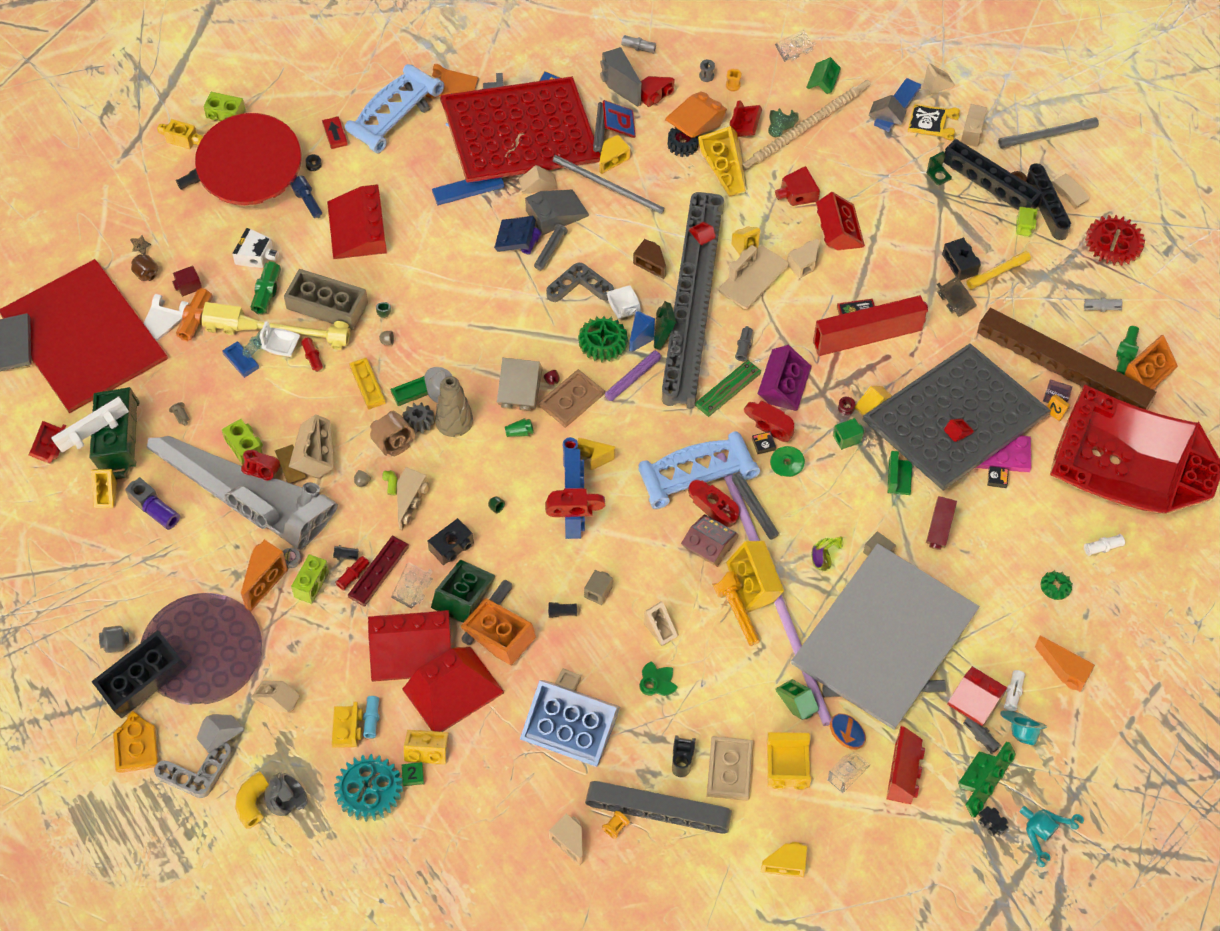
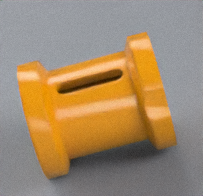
[726,69,742,91]
[602,811,630,839]

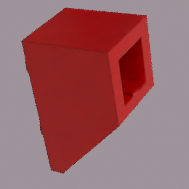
[641,76,675,108]

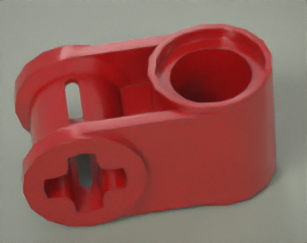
[241,450,280,481]

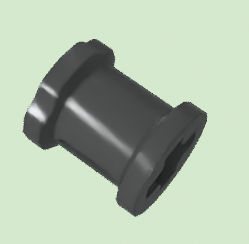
[699,59,715,82]

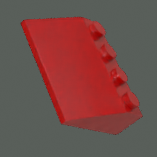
[327,184,387,260]
[368,610,451,682]

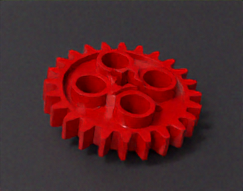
[1085,215,1145,266]

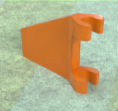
[426,64,478,98]

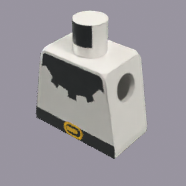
[232,228,279,268]

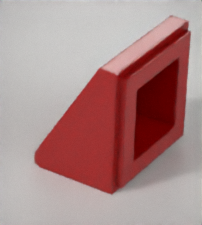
[689,222,716,245]
[944,419,974,442]

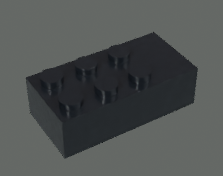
[91,630,188,719]

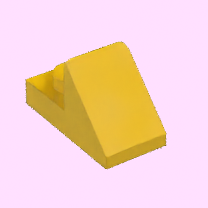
[577,437,615,470]

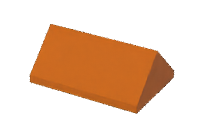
[1125,335,1178,389]

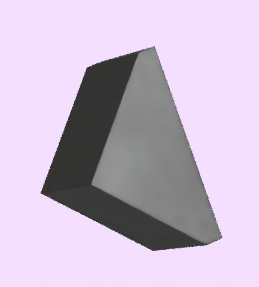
[869,95,906,125]

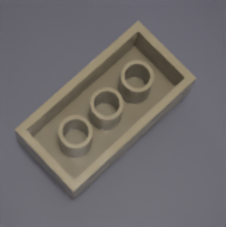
[284,269,368,330]

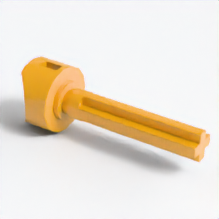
[712,571,760,646]

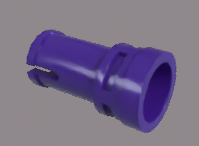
[521,227,542,255]

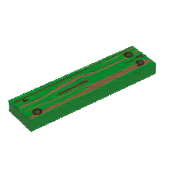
[695,360,761,417]

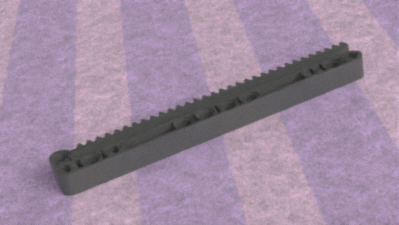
[661,192,724,409]

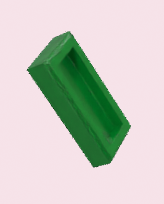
[390,376,428,406]

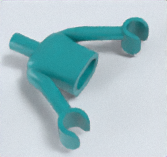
[1019,806,1084,868]

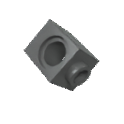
[125,477,157,512]

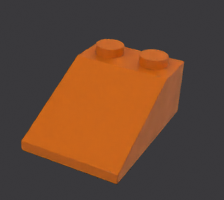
[665,91,727,138]
[241,539,288,613]
[461,598,536,666]

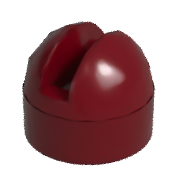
[543,370,560,386]

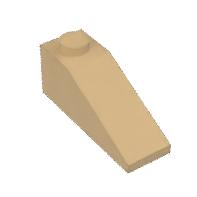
[961,104,987,147]

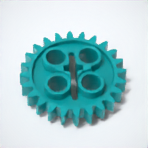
[334,754,403,822]

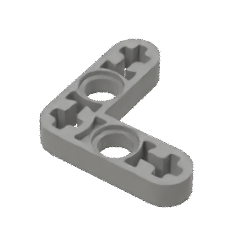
[154,742,232,798]

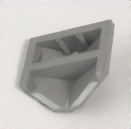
[196,714,244,753]

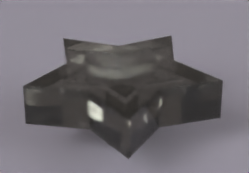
[130,234,151,255]

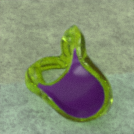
[811,536,843,571]

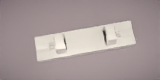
[52,397,129,452]

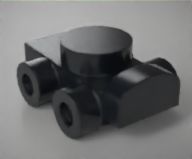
[978,806,1009,836]

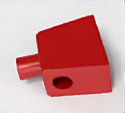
[775,166,820,206]

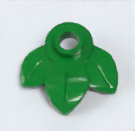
[639,661,678,696]

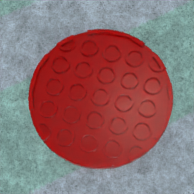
[195,113,302,205]

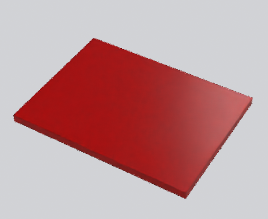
[440,76,601,183]
[0,259,168,413]

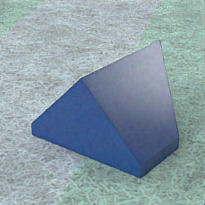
[629,311,655,352]

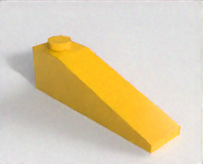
[698,126,746,197]

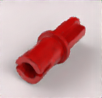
[301,337,323,372]
[335,556,370,591]

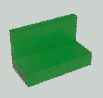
[807,57,841,94]
[887,451,912,495]

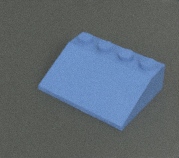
[520,680,620,767]

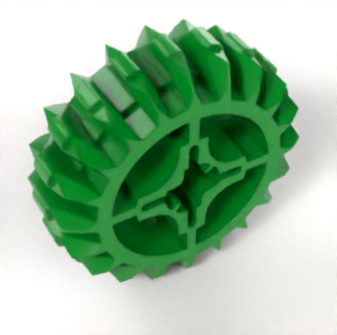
[578,316,628,362]

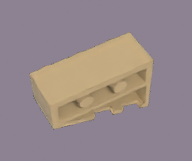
[289,414,334,478]

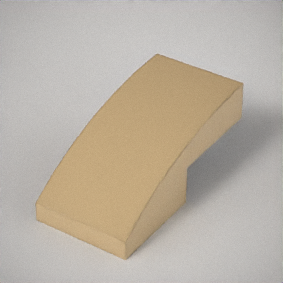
[1052,173,1090,209]

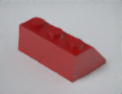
[816,192,865,251]
[886,726,925,805]

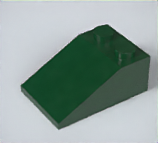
[431,559,495,623]

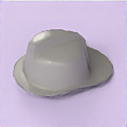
[425,367,453,403]

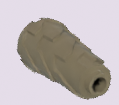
[435,376,473,437]

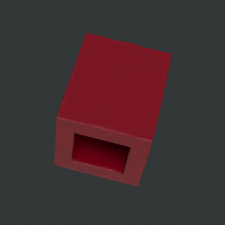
[172,265,202,297]

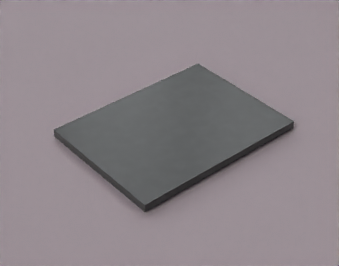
[863,343,1051,491]

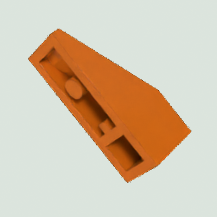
[1035,635,1095,692]

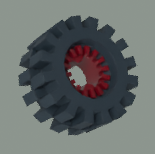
[667,127,699,157]

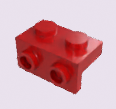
[729,100,762,137]
[28,421,67,464]

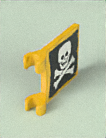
[908,104,960,141]

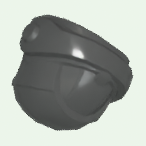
[264,773,307,816]

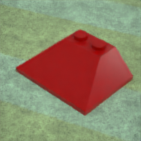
[402,646,504,732]

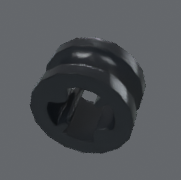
[306,154,321,171]

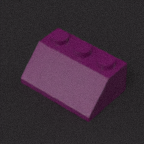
[757,344,811,411]

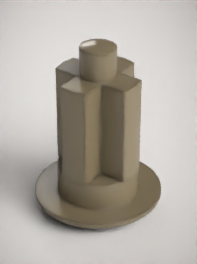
[169,402,190,426]

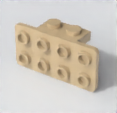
[719,245,789,309]

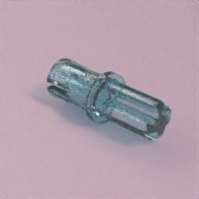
[242,328,266,358]

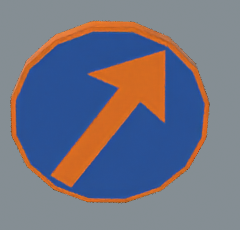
[830,713,866,750]

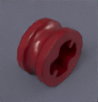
[838,397,856,416]

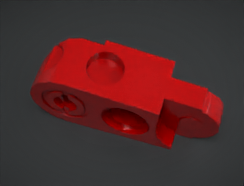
[744,400,795,442]
[688,480,739,527]
[545,488,606,518]

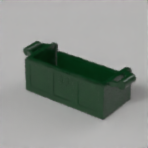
[89,387,140,479]

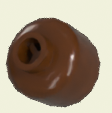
[131,254,158,281]

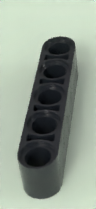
[1026,163,1071,240]

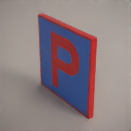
[603,100,636,138]

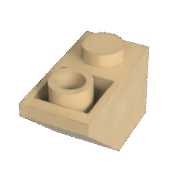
[787,238,819,279]

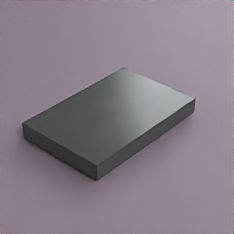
[0,313,32,371]

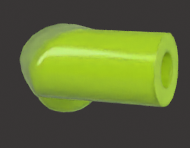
[382,470,398,495]

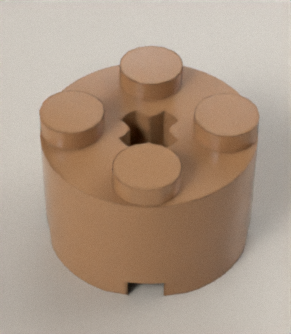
[370,410,415,456]

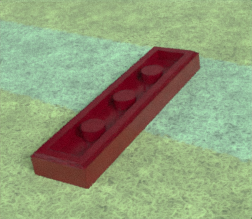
[348,535,409,607]

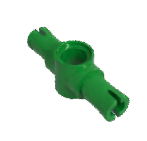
[1116,325,1139,375]

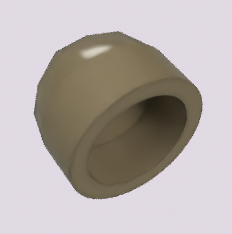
[379,331,394,345]
[354,470,371,487]

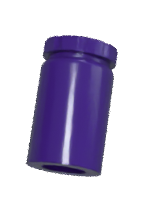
[142,495,180,530]

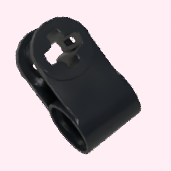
[672,735,696,777]

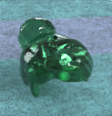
[768,108,799,138]

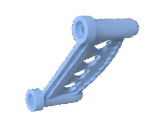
[345,64,444,154]
[638,431,760,509]

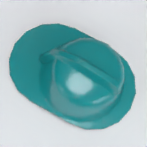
[1000,710,1047,745]

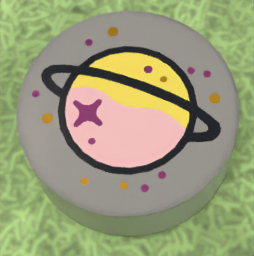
[283,548,301,568]

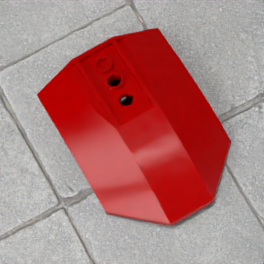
[1050,384,1220,513]

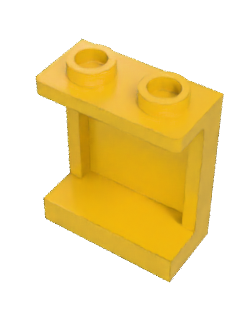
[767,732,811,790]

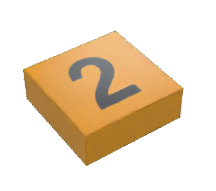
[1046,394,1071,421]

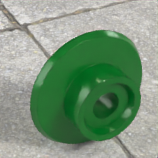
[770,446,805,477]

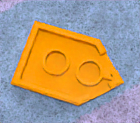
[113,711,158,773]

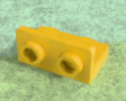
[332,702,363,748]
[404,729,449,764]

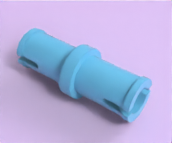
[363,696,380,739]

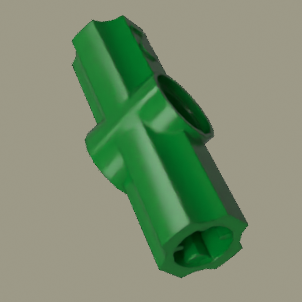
[250,261,281,315]

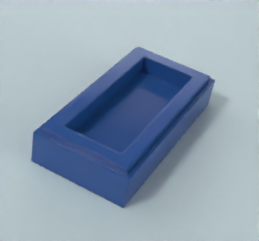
[222,341,259,378]

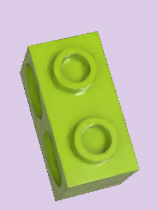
[203,91,246,121]
[221,419,263,465]
[291,554,329,604]

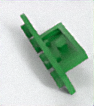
[958,742,1016,818]

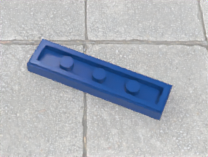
[874,78,922,132]
[432,177,504,206]

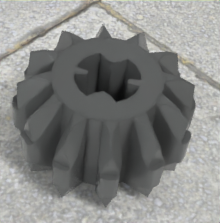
[402,402,434,435]

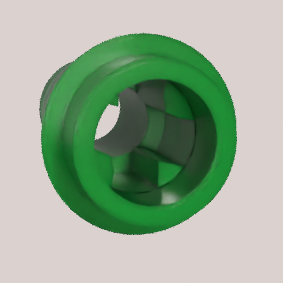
[505,418,534,437]

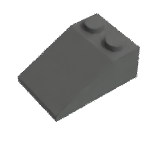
[600,47,641,107]
[525,189,589,235]

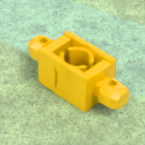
[157,119,203,149]

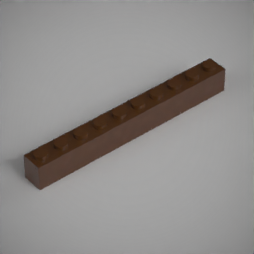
[977,307,1157,410]

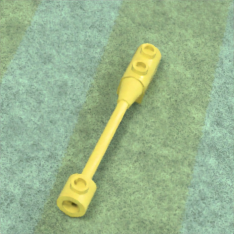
[202,302,350,350]

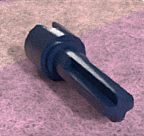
[290,175,322,219]

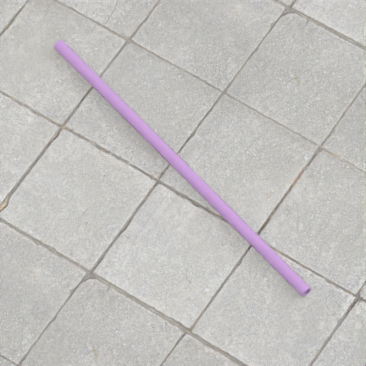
[716,453,831,726]

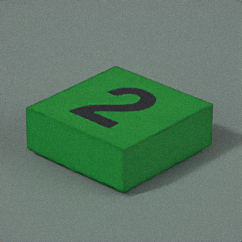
[401,762,424,786]

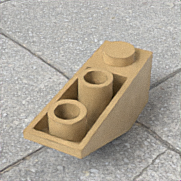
[397,467,429,530]

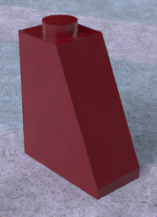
[926,496,957,550]

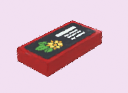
[837,298,875,315]

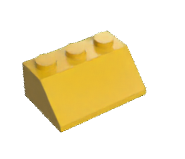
[726,541,784,613]

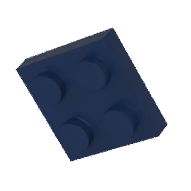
[494,216,536,252]

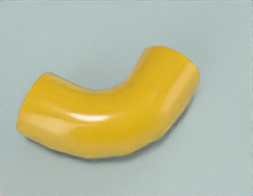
[235,771,269,829]

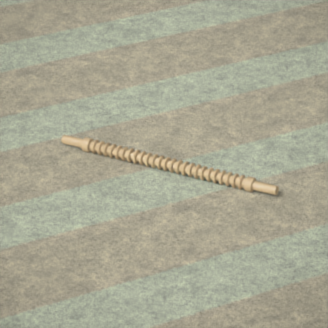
[742,79,871,170]

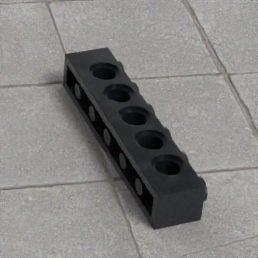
[943,138,1042,210]

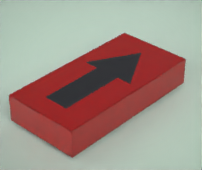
[322,116,348,149]

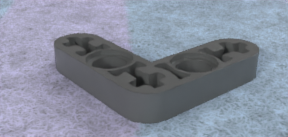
[546,262,614,302]

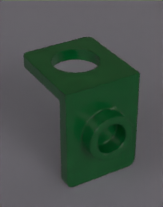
[926,151,952,186]

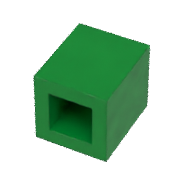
[833,418,864,450]

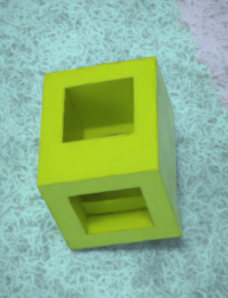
[1016,207,1038,236]

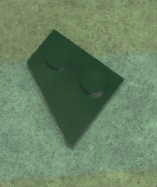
[653,301,676,350]

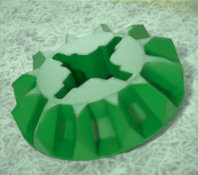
[1040,570,1073,600]

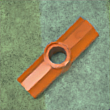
[176,288,213,342]

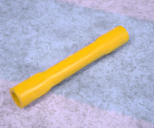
[966,251,1031,290]

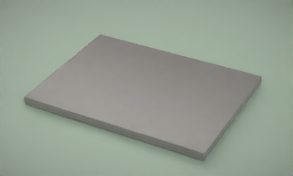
[791,543,980,730]

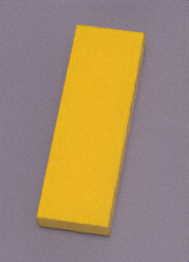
[349,357,386,410]

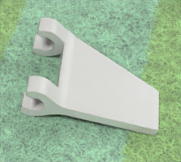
[143,294,189,341]

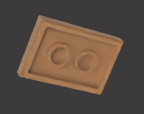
[539,369,605,428]

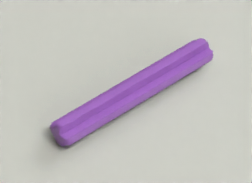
[605,350,661,401]

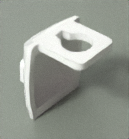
[607,285,641,319]
[260,321,300,357]

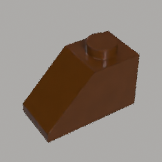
[633,238,666,279]

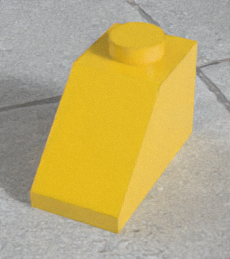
[599,135,630,174]
[731,226,760,255]
[761,842,807,878]

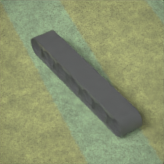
[585,781,732,834]

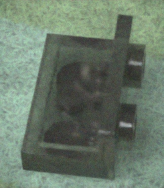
[936,276,977,317]

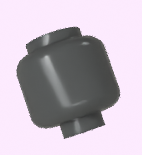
[99,626,129,653]

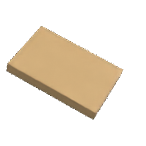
[706,736,753,801]

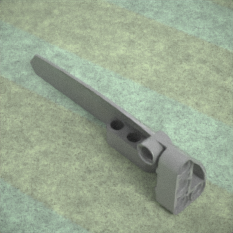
[147,436,338,550]

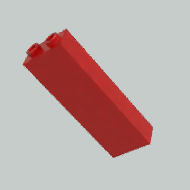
[813,295,928,356]

